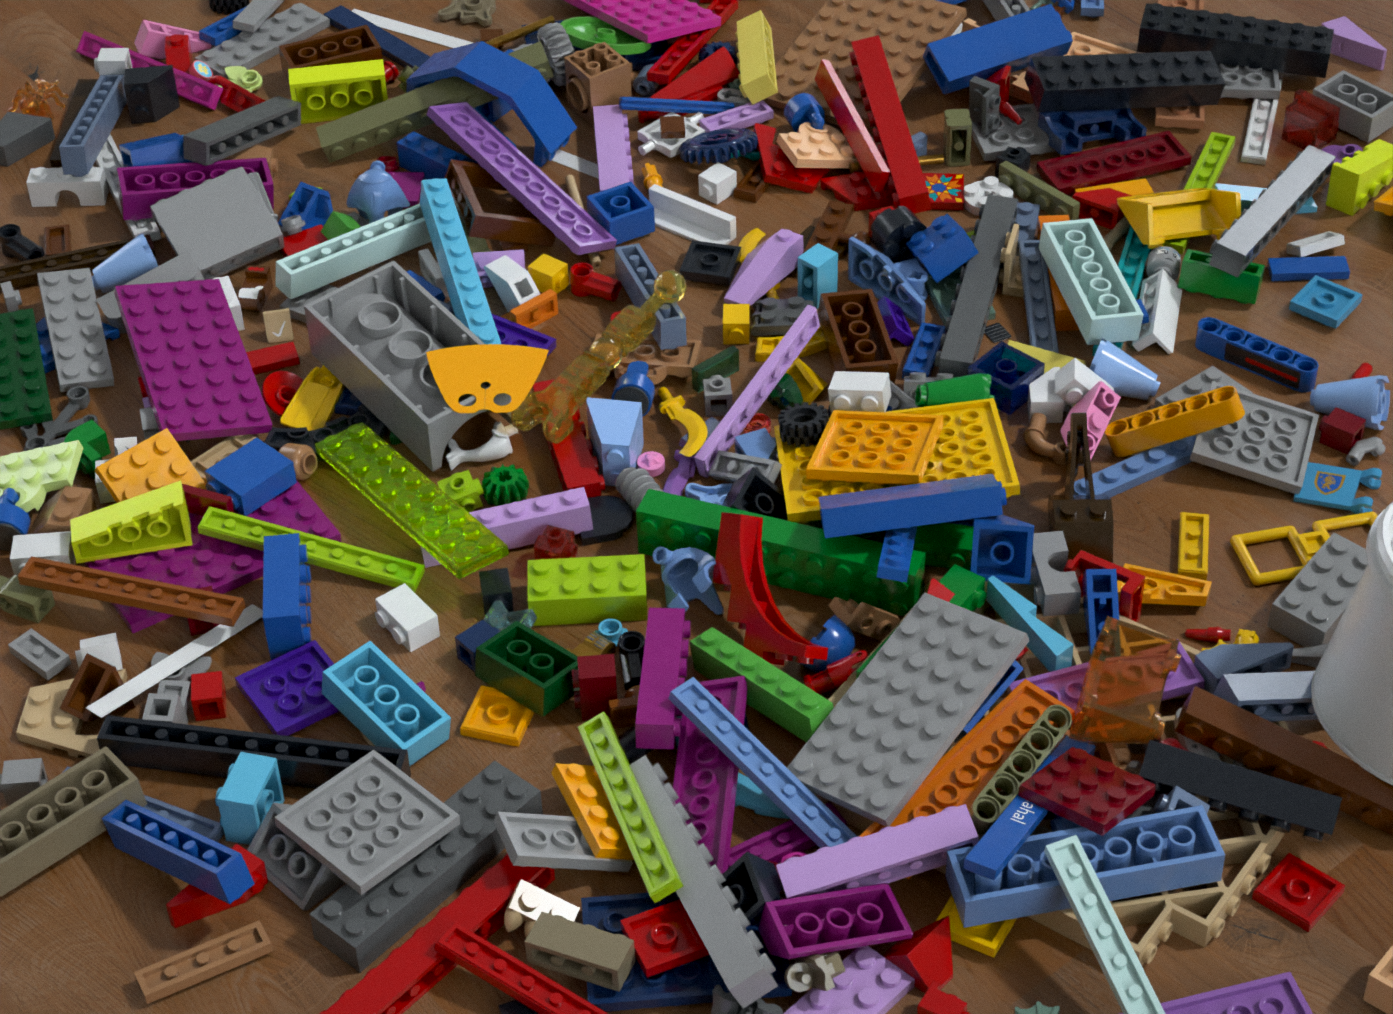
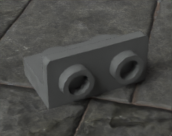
[969,76,1001,136]

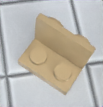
[999,224,1024,297]

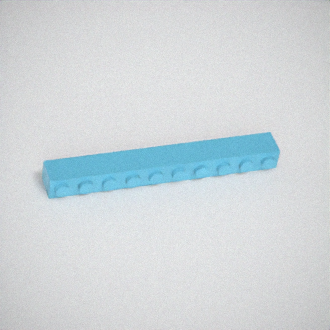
[420,178,501,344]

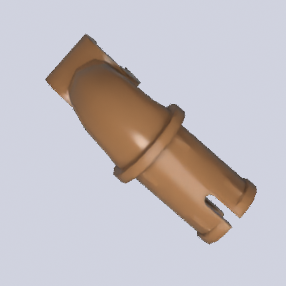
[1023,413,1069,465]

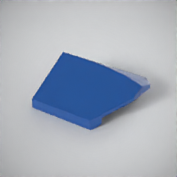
[278,182,333,231]

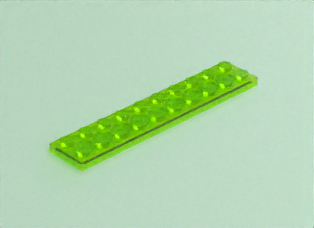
[315,422,509,579]

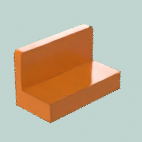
[500,289,558,329]

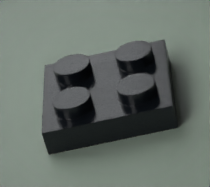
[679,240,741,285]

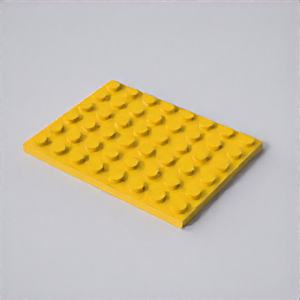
[774,398,1020,524]

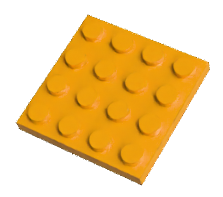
[806,410,944,485]

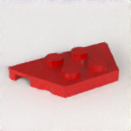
[820,172,895,211]

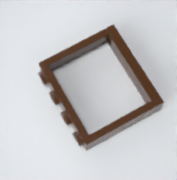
[445,159,556,247]

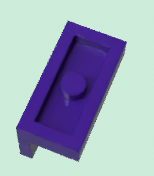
[877,296,915,347]

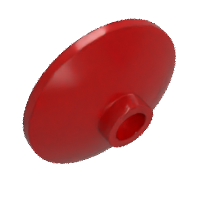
[262,371,304,417]

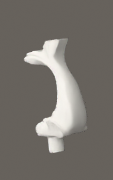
[446,421,518,471]

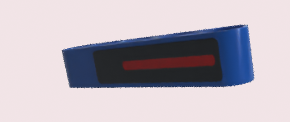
[1195,317,1319,393]

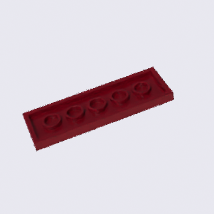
[1036,130,1192,195]

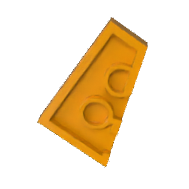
[1117,563,1212,606]

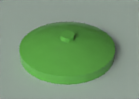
[561,16,652,55]

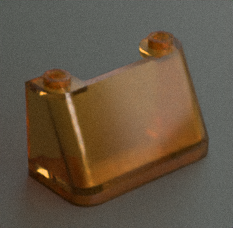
[1068,616,1181,744]

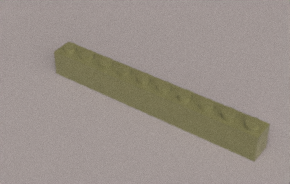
[316,41,554,163]

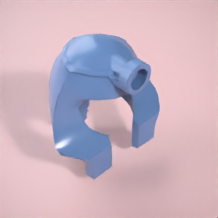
[346,160,410,223]
[653,547,725,615]

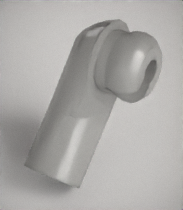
[1346,437,1386,466]

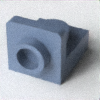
[1153,786,1210,814]

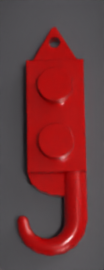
[207,75,266,112]

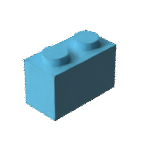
[798,243,838,309]

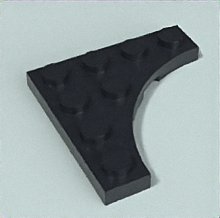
[264,403,388,468]

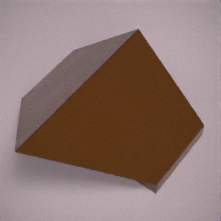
[59,653,135,722]

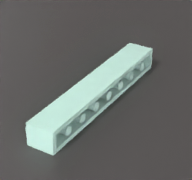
[276,204,431,300]

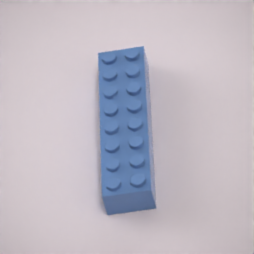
[946,805,1225,928]

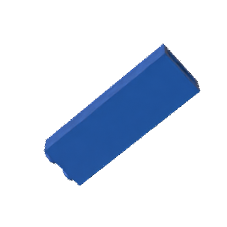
[923,4,1073,95]
[818,474,1007,538]

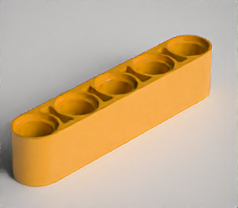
[1105,386,1245,457]

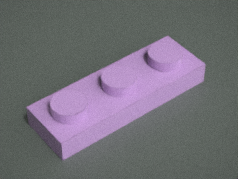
[699,100,774,132]

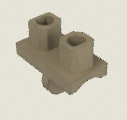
[784,952,845,992]

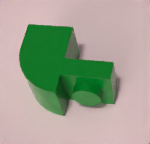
[64,420,111,480]

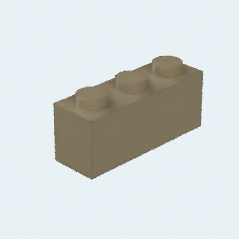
[525,912,636,992]

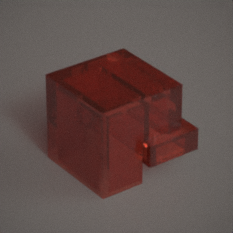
[1281,89,1340,150]

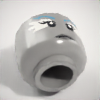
[1146,246,1182,281]

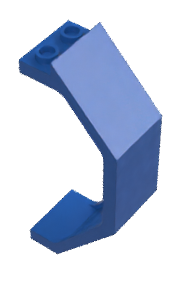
[406,41,577,167]

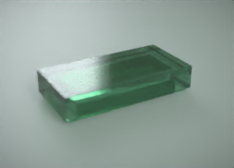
[692,346,739,393]

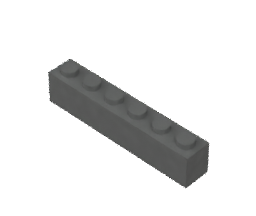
[183,96,301,166]

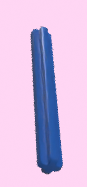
[619,97,735,114]

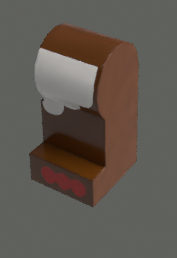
[237,265,273,312]

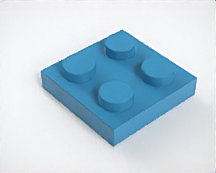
[1289,275,1363,329]

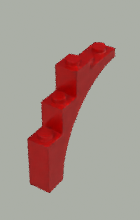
[712,512,828,665]

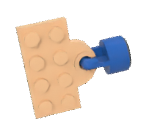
[776,93,858,169]

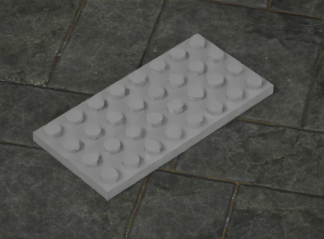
[787,593,1029,827]

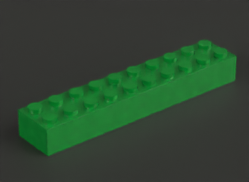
[636,489,925,616]

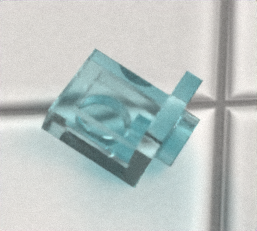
[484,600,537,631]

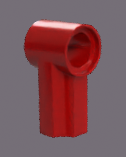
[570,262,621,302]

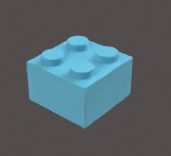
[215,752,285,845]

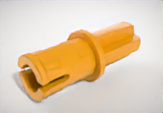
[641,163,663,191]

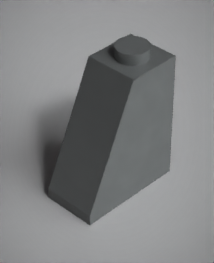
[0,112,55,167]

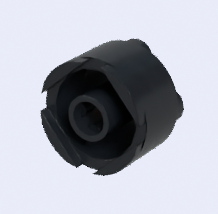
[870,206,927,264]

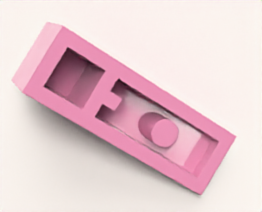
[134,20,212,59]

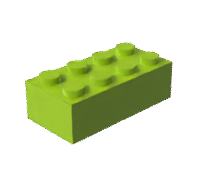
[528,554,648,626]

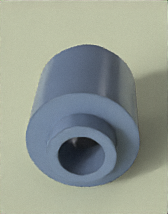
[633,64,659,97]

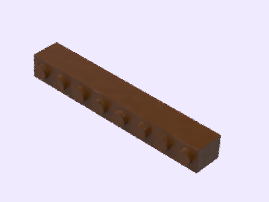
[1174,686,1393,836]

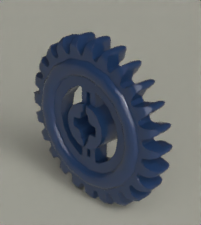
[679,128,758,164]

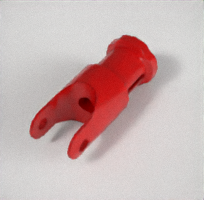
[804,650,867,695]

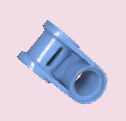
[894,258,928,301]

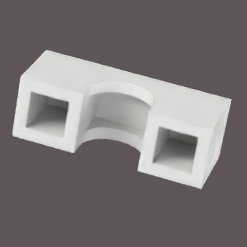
[26,166,109,207]

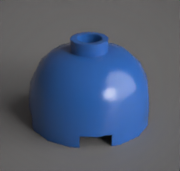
[800,615,855,674]

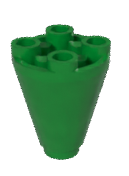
[915,373,995,407]

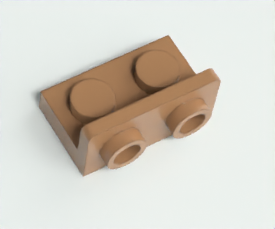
[828,597,900,641]

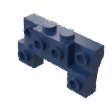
[1038,108,1147,155]

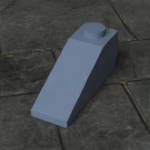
[1194,642,1294,694]

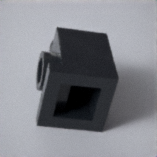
[995,146,1031,179]

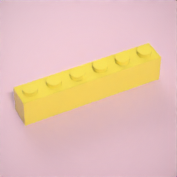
[735,10,778,105]

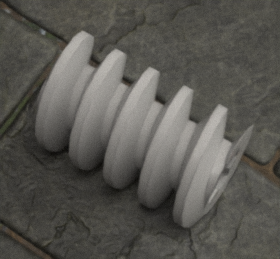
[615,467,664,513]

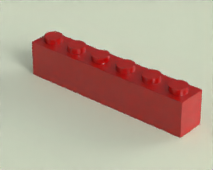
[532,378,605,498]

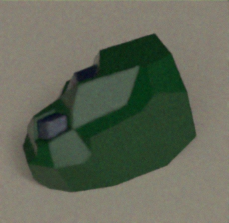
[767,373,803,410]

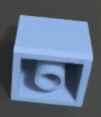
[586,397,644,486]

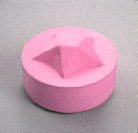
[637,451,665,477]

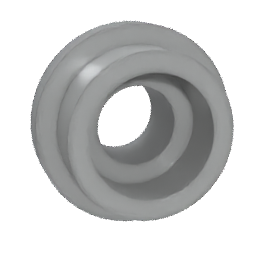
[280,215,305,235]

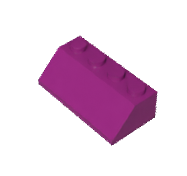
[758,883,913,959]

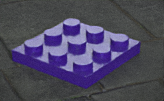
[235,640,339,736]

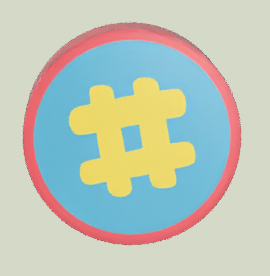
[189,60,213,81]

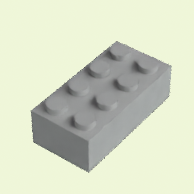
[1267,533,1368,647]

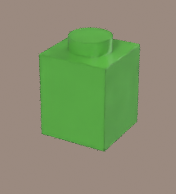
[321,211,361,240]

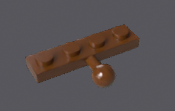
[802,201,871,254]

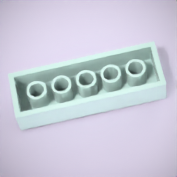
[1039,218,1144,345]

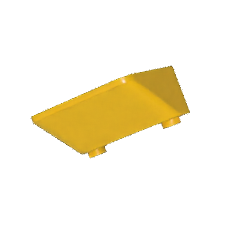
[1117,188,1241,249]

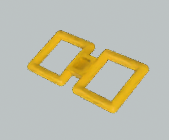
[1230,511,1378,586]

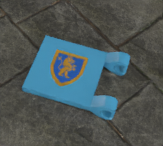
[1294,462,1382,514]

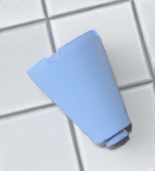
[91,233,158,293]
[1089,338,1161,400]
[1310,375,1390,430]

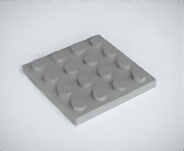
[1190,381,1319,494]
[275,750,460,895]

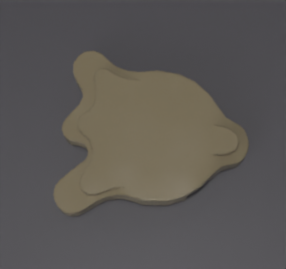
[438,0,496,26]

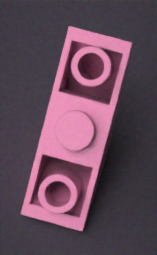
[1060,381,1121,461]

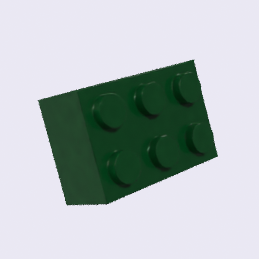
[475,621,580,717]

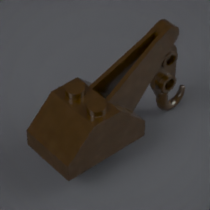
[1047,413,1114,574]

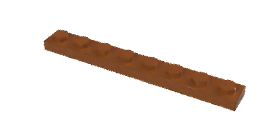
[17,556,246,627]

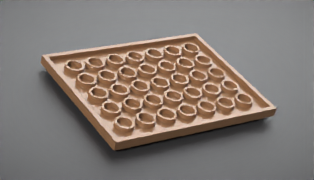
[763,0,967,135]

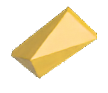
[786,358,828,405]

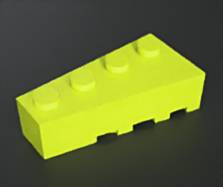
[1326,139,1393,216]
[70,480,192,564]

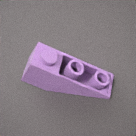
[1321,16,1387,71]

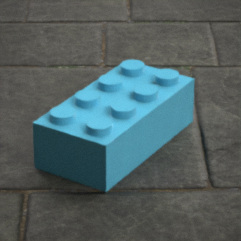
[322,641,451,766]

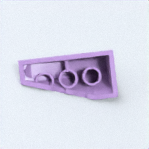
[724,229,803,306]

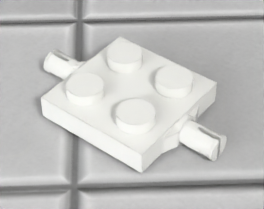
[637,112,705,158]

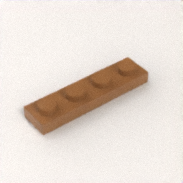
[134,920,273,1004]

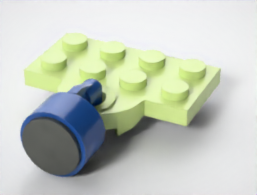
[0,440,83,551]

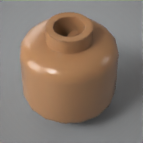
[278,443,318,480]

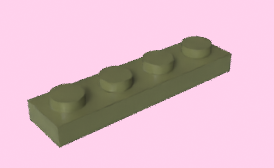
[998,161,1080,220]

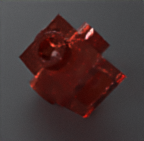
[534,525,578,560]

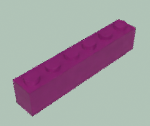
[635,608,691,749]

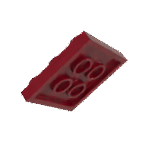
[1018,747,1156,836]

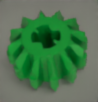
[481,463,529,506]

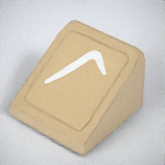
[263,308,294,343]

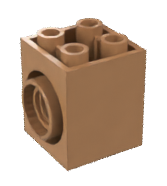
[564,42,632,127]

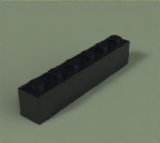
[1139,740,1342,843]

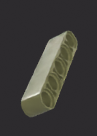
[968,704,1072,835]

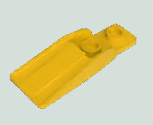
[280,365,344,431]

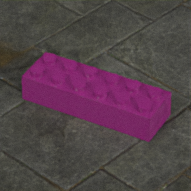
[117,158,274,221]

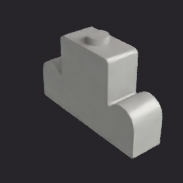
[96,251,205,333]

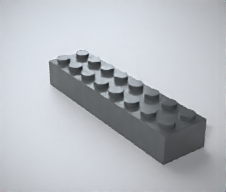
[309,761,543,973]

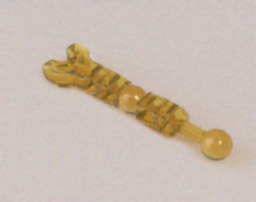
[511,270,687,444]

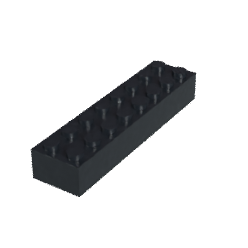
[1137,3,1334,78]
[1024,51,1226,112]

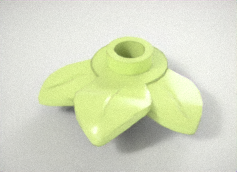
[218,66,263,93]

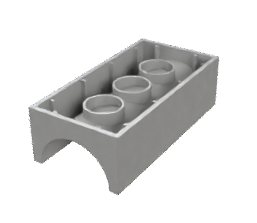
[304,260,523,472]

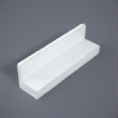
[649,184,736,245]
[1132,269,1182,355]

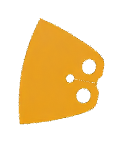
[426,344,549,413]

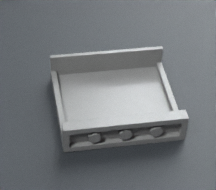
[150,167,285,280]

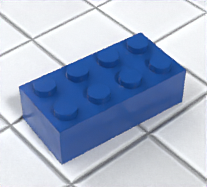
[263,533,312,660]

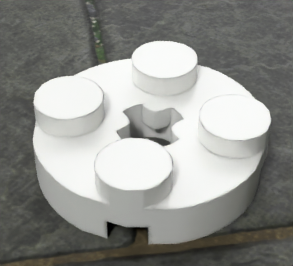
[964,176,1013,216]

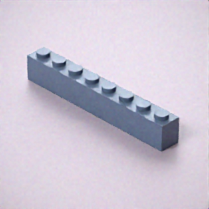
[59,74,127,177]

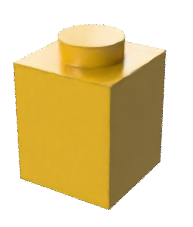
[528,253,569,294]
[723,304,750,344]

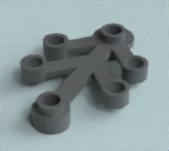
[20,386,99,451]

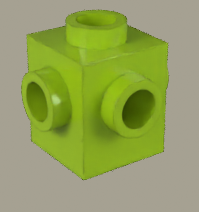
[437,469,484,516]

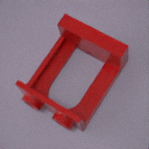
[1063,550,1145,622]

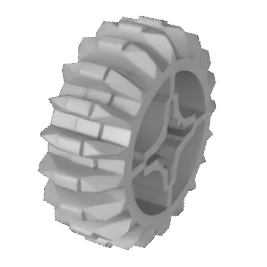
[537,22,574,87]

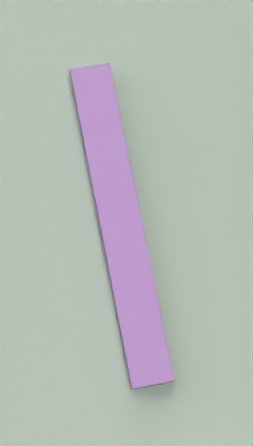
[694,305,820,478]

